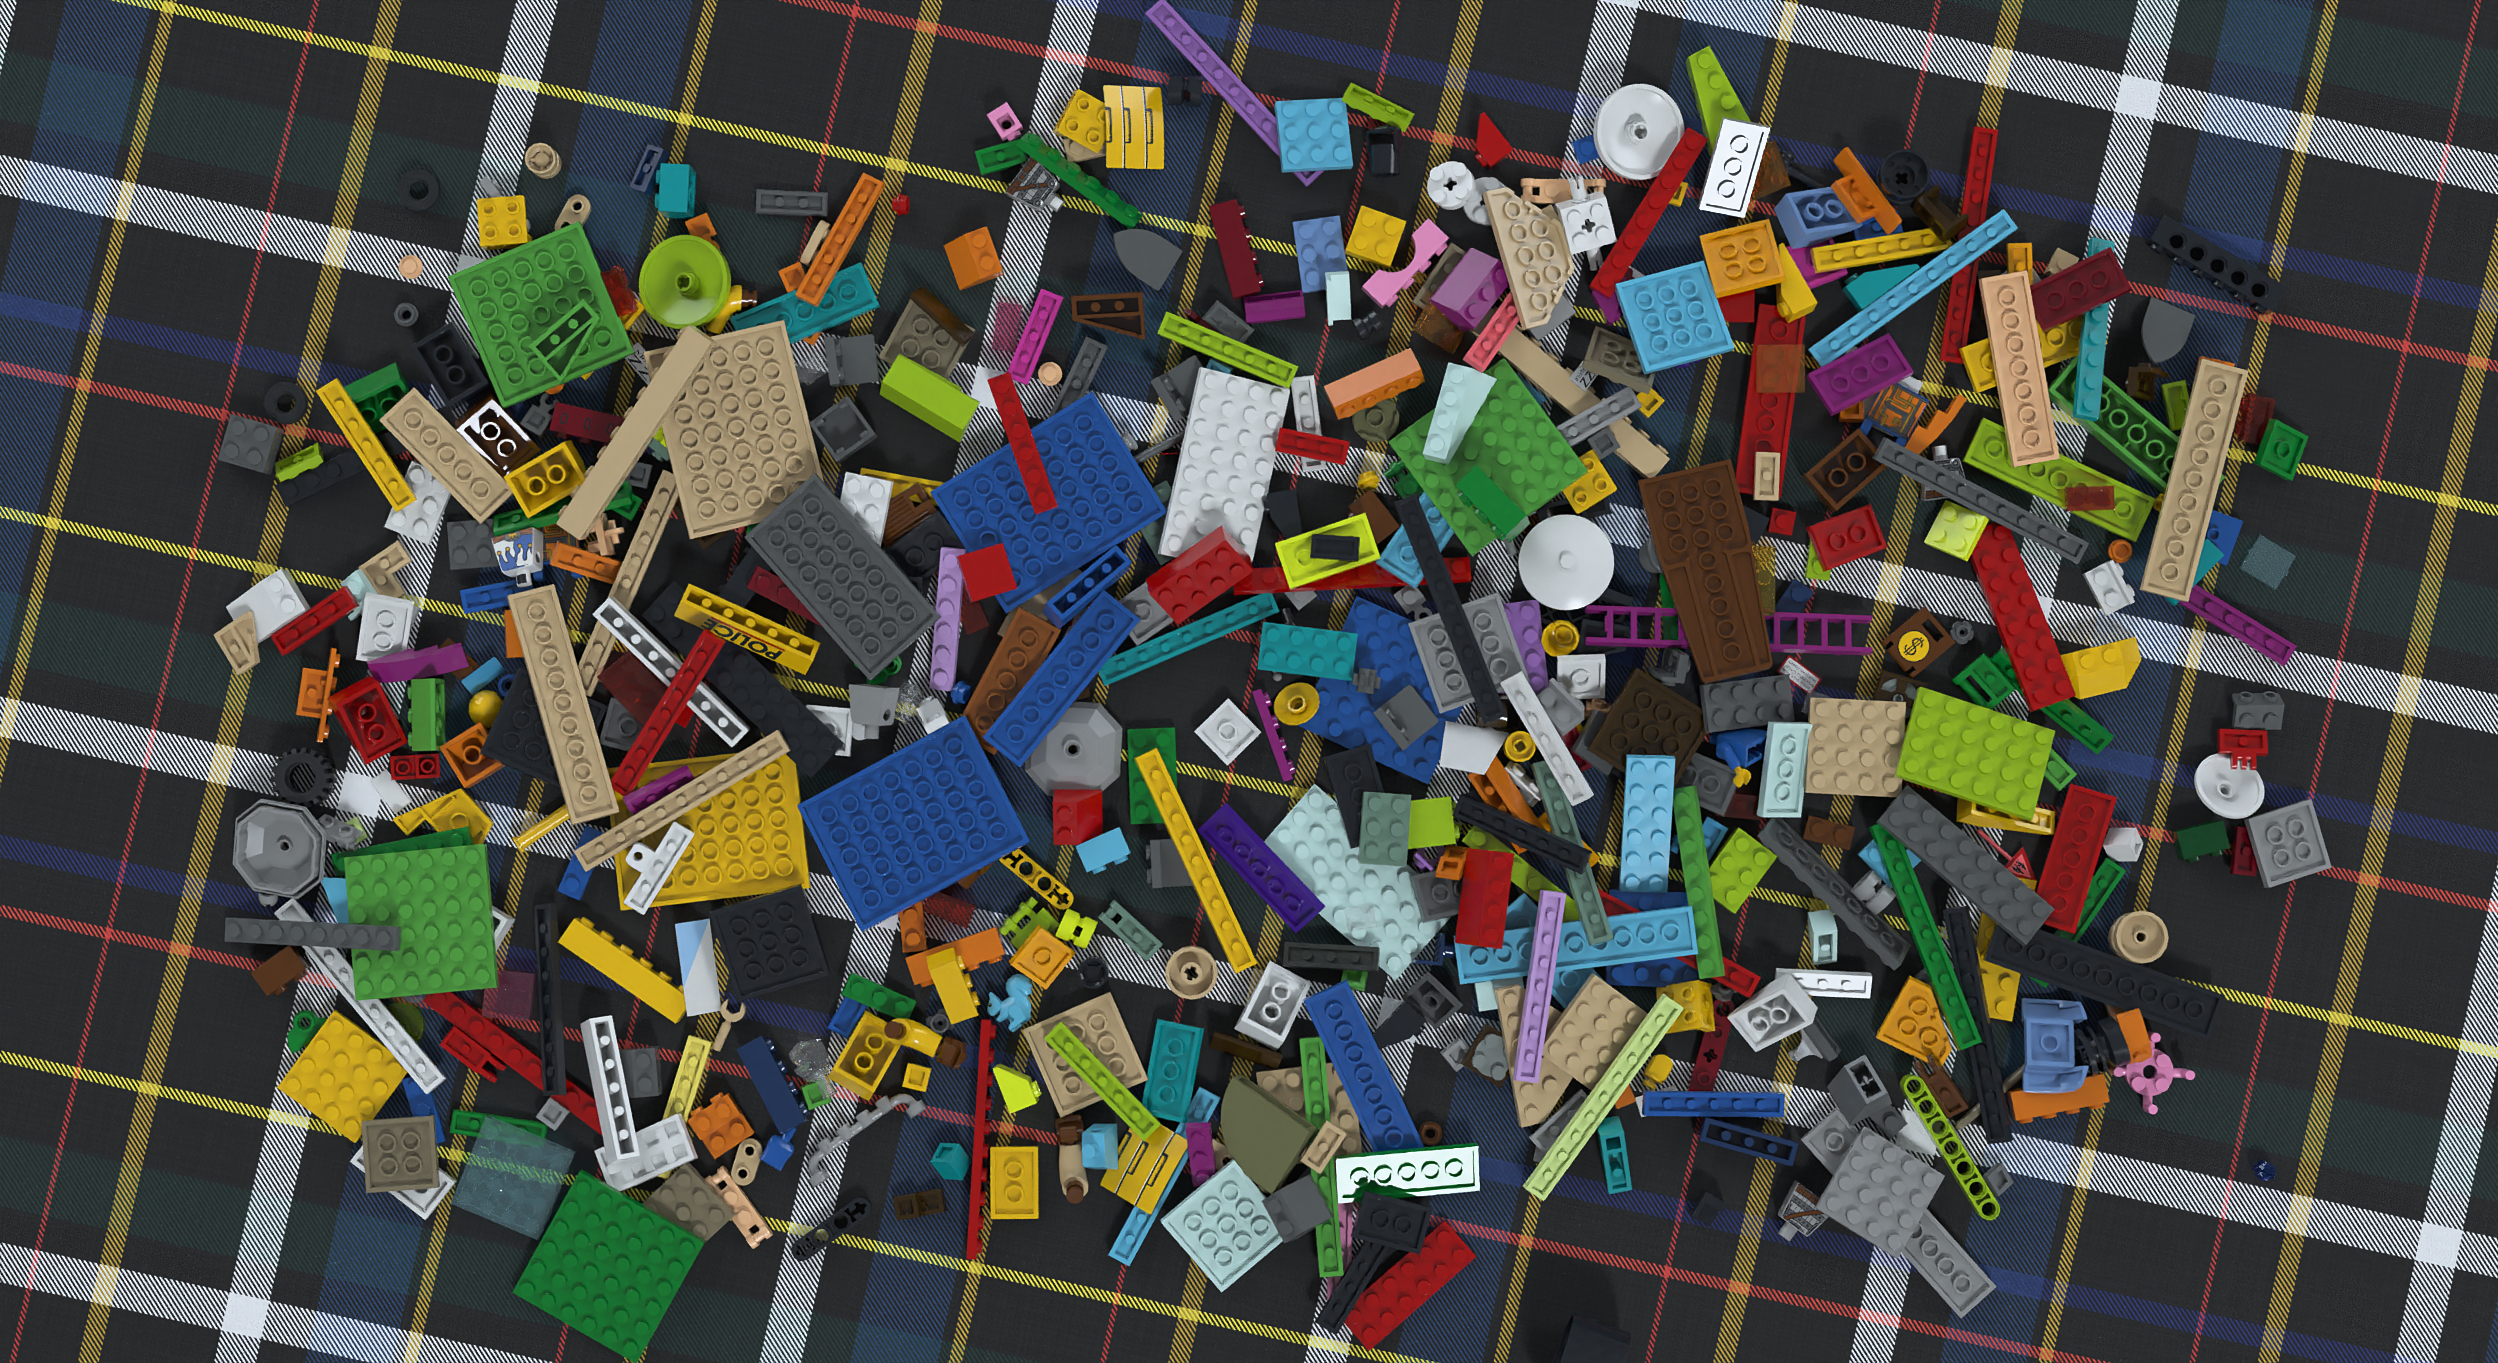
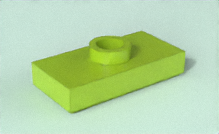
[2160,380,2189,431]

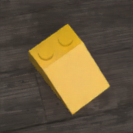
[827,1011,901,1101]

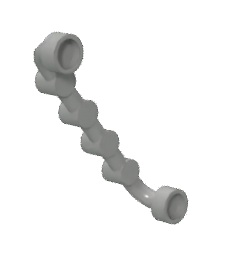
[808,1094,927,1188]

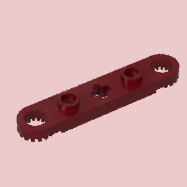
[1687,999,1735,1091]

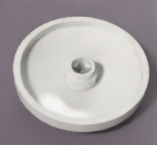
[1593,84,1684,180]
[1518,515,1614,610]

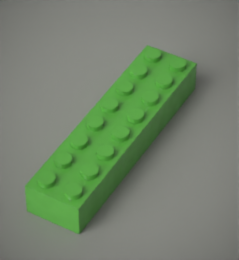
[2047,355,2225,495]

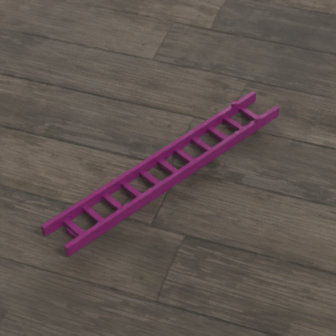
[1585,605,1872,655]

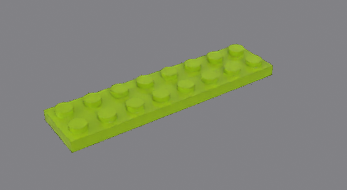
[1962,418,2156,542]

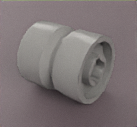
[1851,870,1896,915]

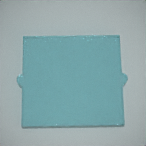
[2240,535,2296,590]

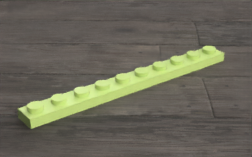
[1523,993,1684,1201]

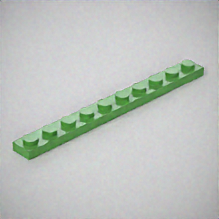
[1299,1036,1344,1277]

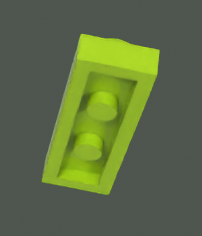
[1341,83,1414,132]

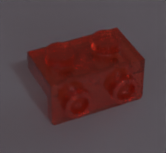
[2235,393,2276,445]

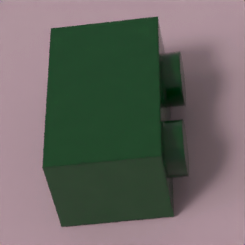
[2171,820,2230,863]

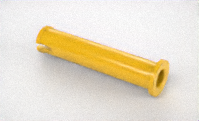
[512,804,569,852]

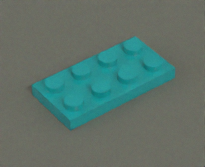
[1257,622,1358,681]
[1142,1019,1204,1123]

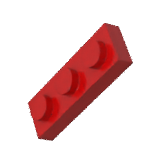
[1275,428,1350,466]

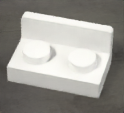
[2083,560,2135,616]

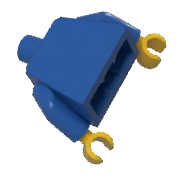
[1710,727,1767,787]

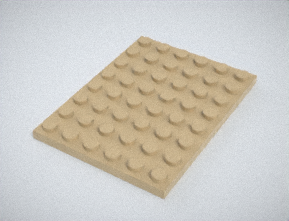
[643,320,824,539]

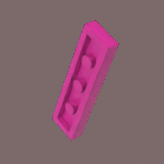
[1007,289,1064,386]

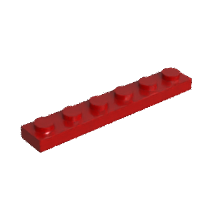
[987,372,1058,515]

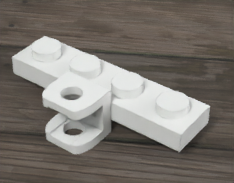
[623,821,695,915]

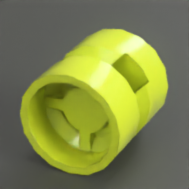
[1055,908,1098,950]

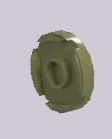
[1352,398,1399,443]

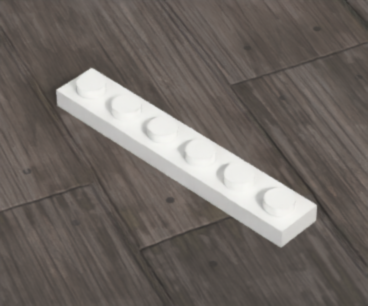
[1500,671,1594,806]

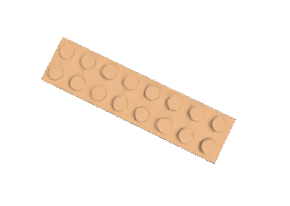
[1979,270,2060,467]

